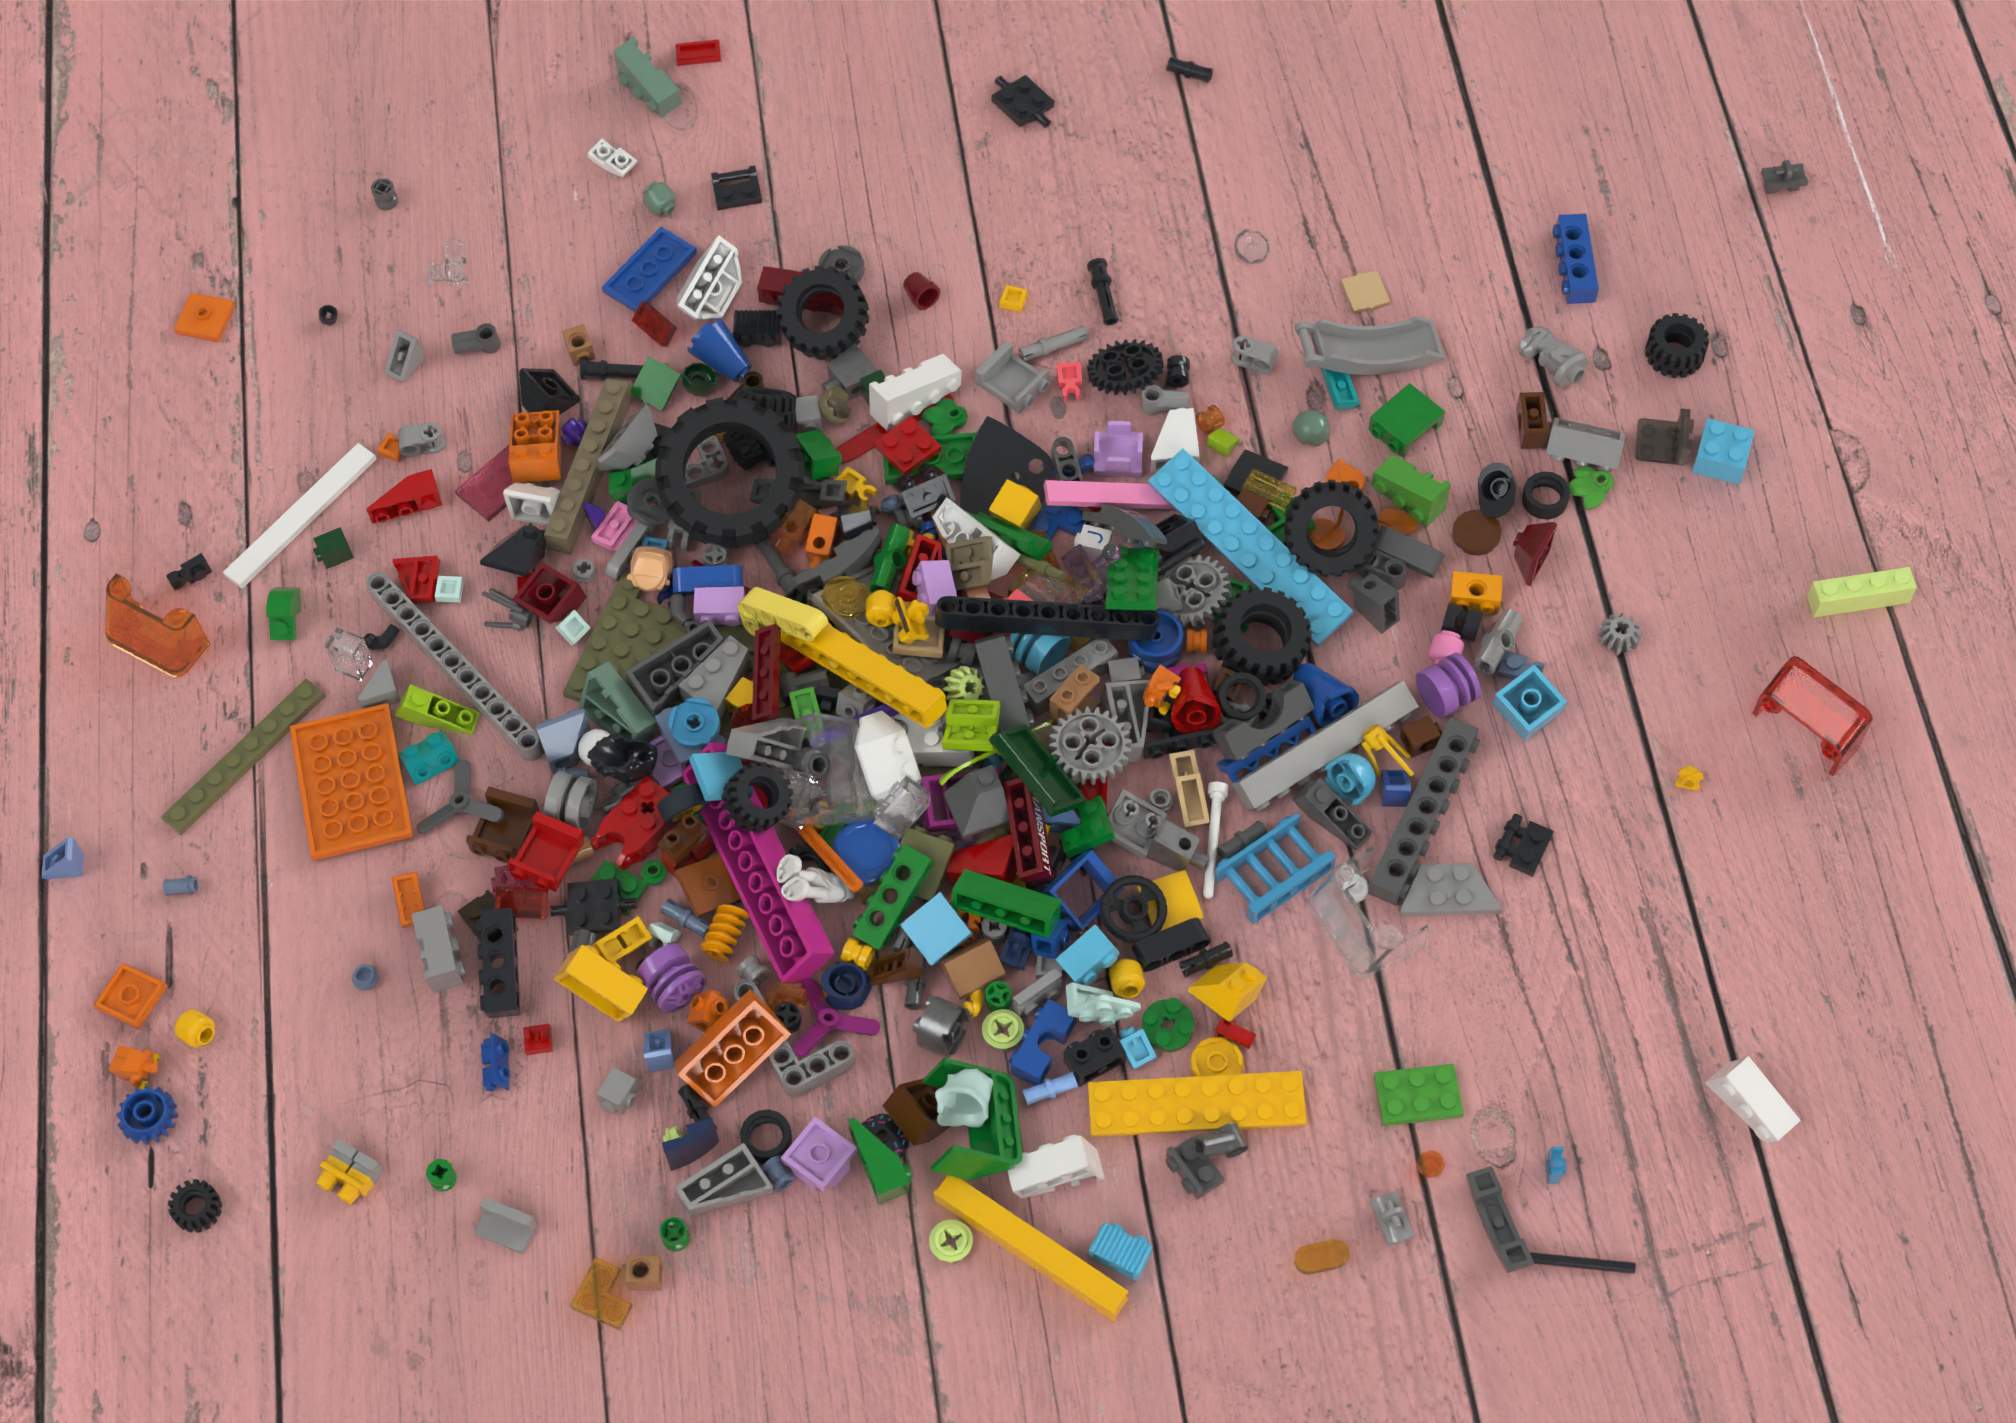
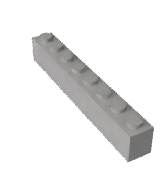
[1232,681,1419,811]

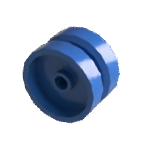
[1128,609,1183,674]

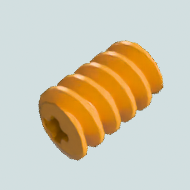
[700,904,749,963]

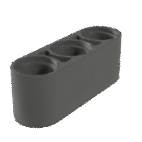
[1051,437,1084,509]
[1375,525,1445,578]

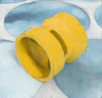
[841,937,876,971]

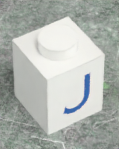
[1074,524,1112,563]

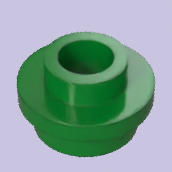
[641,860,667,885]

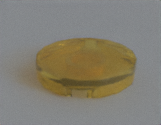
[822,576,871,618]

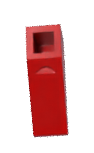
[366,469,442,524]

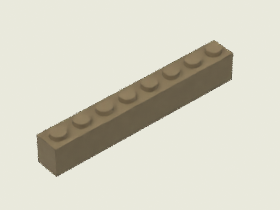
[544,378,633,555]

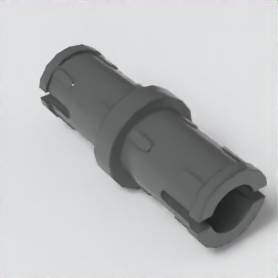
[1217,821,1267,859]

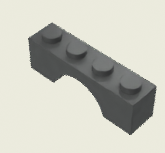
[1212,680,1314,761]

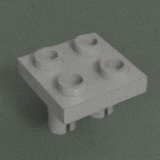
[1108,789,1167,859]

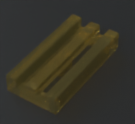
[1242,468,1296,511]

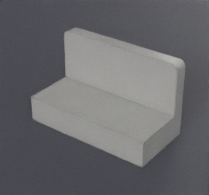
[474,1197,537,1254]

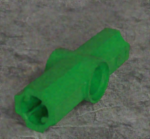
[869,524,910,593]

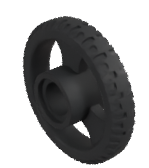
[1100,875,1167,943]

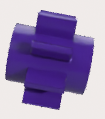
[560,417,588,447]

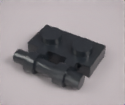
[1493,814,1554,877]

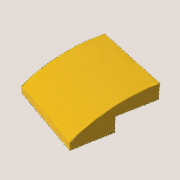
[1136,870,1204,932]

